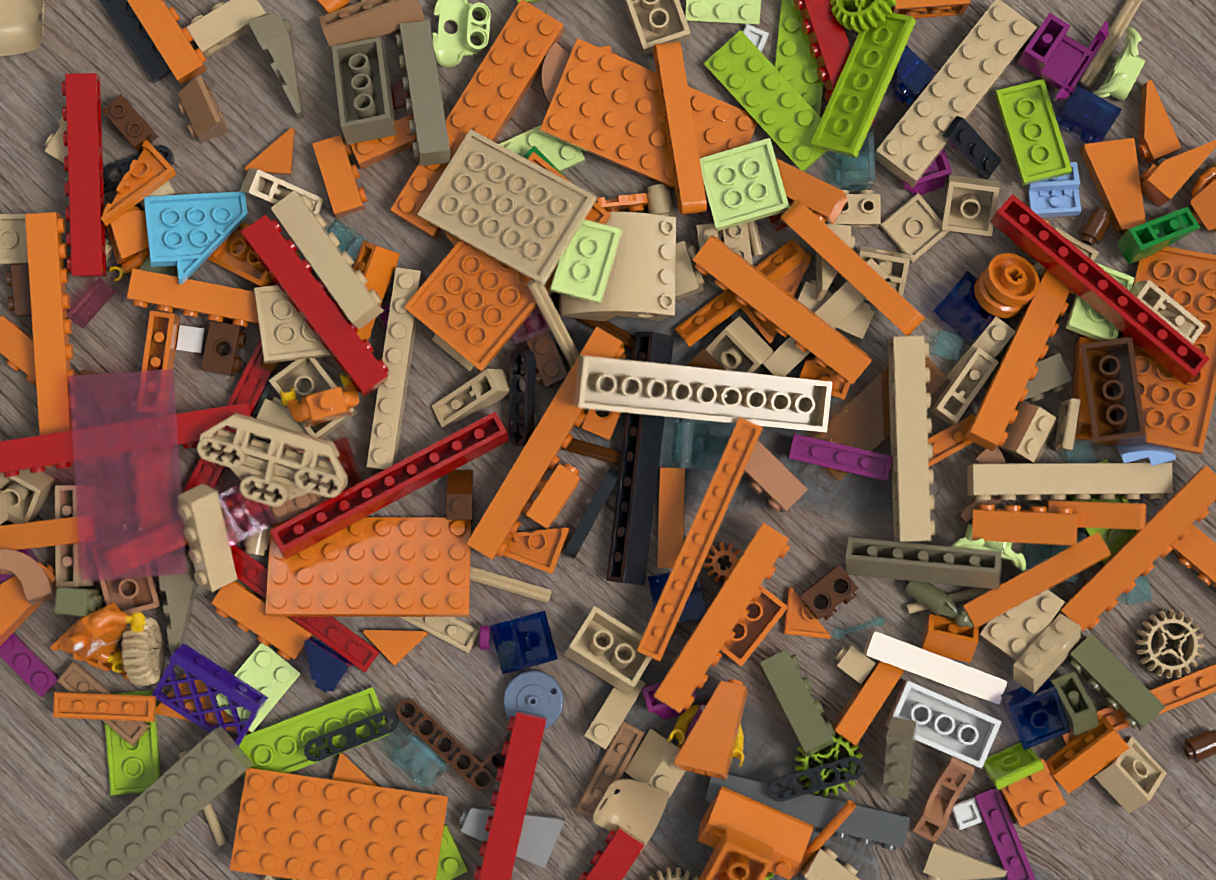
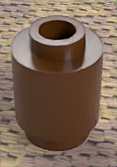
[1078,207,1111,246]
[1183,730,1216,763]

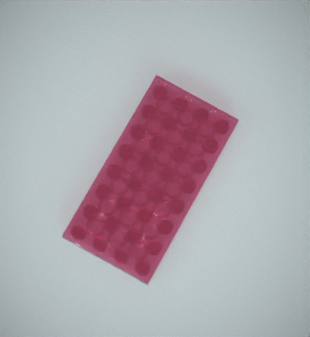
[69,370,187,582]

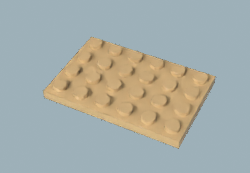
[417,129,597,286]

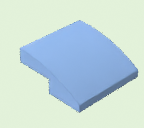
[1027,162,1081,218]
[1115,443,1176,466]

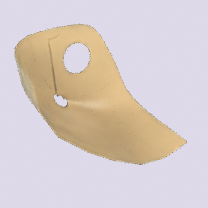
[0,0,44,56]
[593,779,669,852]

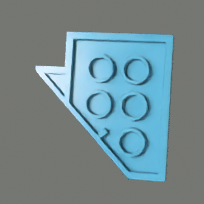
[144,192,247,284]

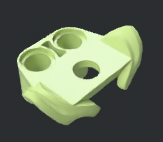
[432,0,491,67]
[1093,27,1145,102]
[951,524,1026,572]

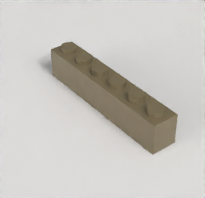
[396,20,450,166]
[845,537,1002,589]

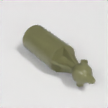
[905,581,974,628]

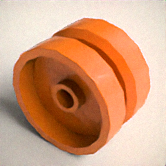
[974,253,1040,318]

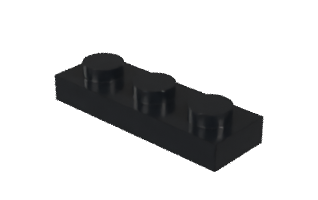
[942,116,1002,180]

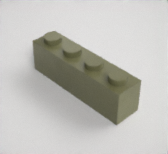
[1067,633,1165,731]
[760,649,836,757]

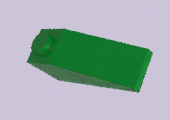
[1116,207,1200,264]

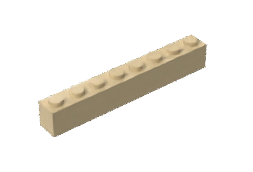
[367,267,424,469]
[967,463,1173,501]

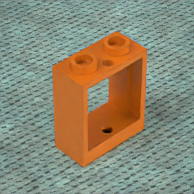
[526,463,581,529]

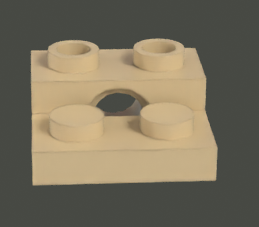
[696,223,753,276]
[859,246,910,301]

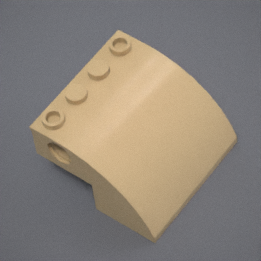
[559,212,676,321]

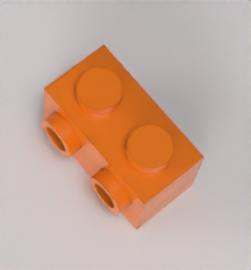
[921,614,979,663]

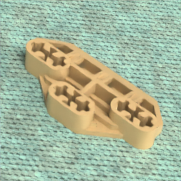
[197,413,348,507]

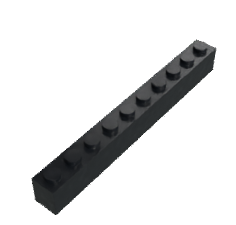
[606,332,674,585]

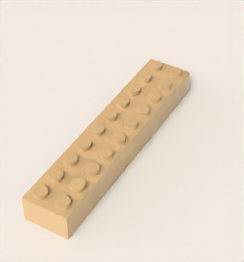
[574,355,832,432]

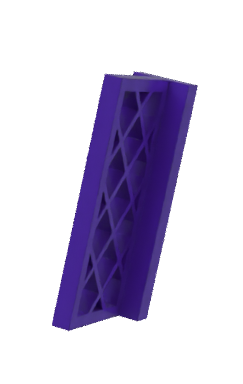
[151,643,269,746]

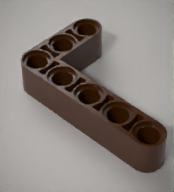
[396,698,512,791]

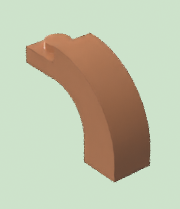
[0,549,56,606]

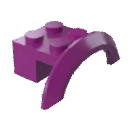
[1017,13,1108,101]

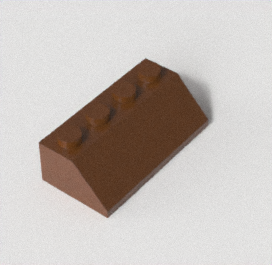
[1080,337,1146,446]

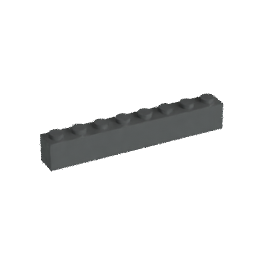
[705,773,910,851]

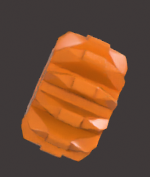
[703,541,742,583]

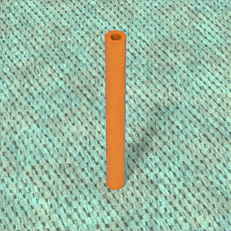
[793,800,856,876]

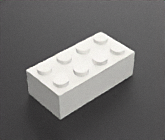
[884,679,1002,768]

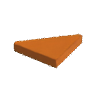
[245,128,295,175]
[783,588,831,639]
[363,630,429,666]

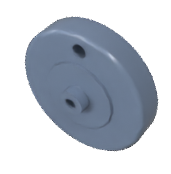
[503,670,564,729]

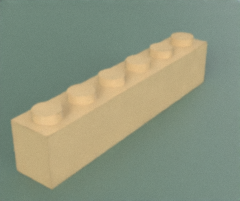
[271,190,384,329]

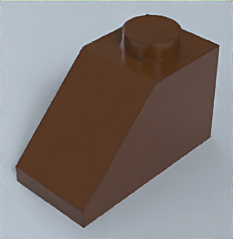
[447,470,474,520]

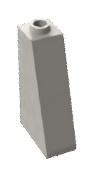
[459,806,565,868]

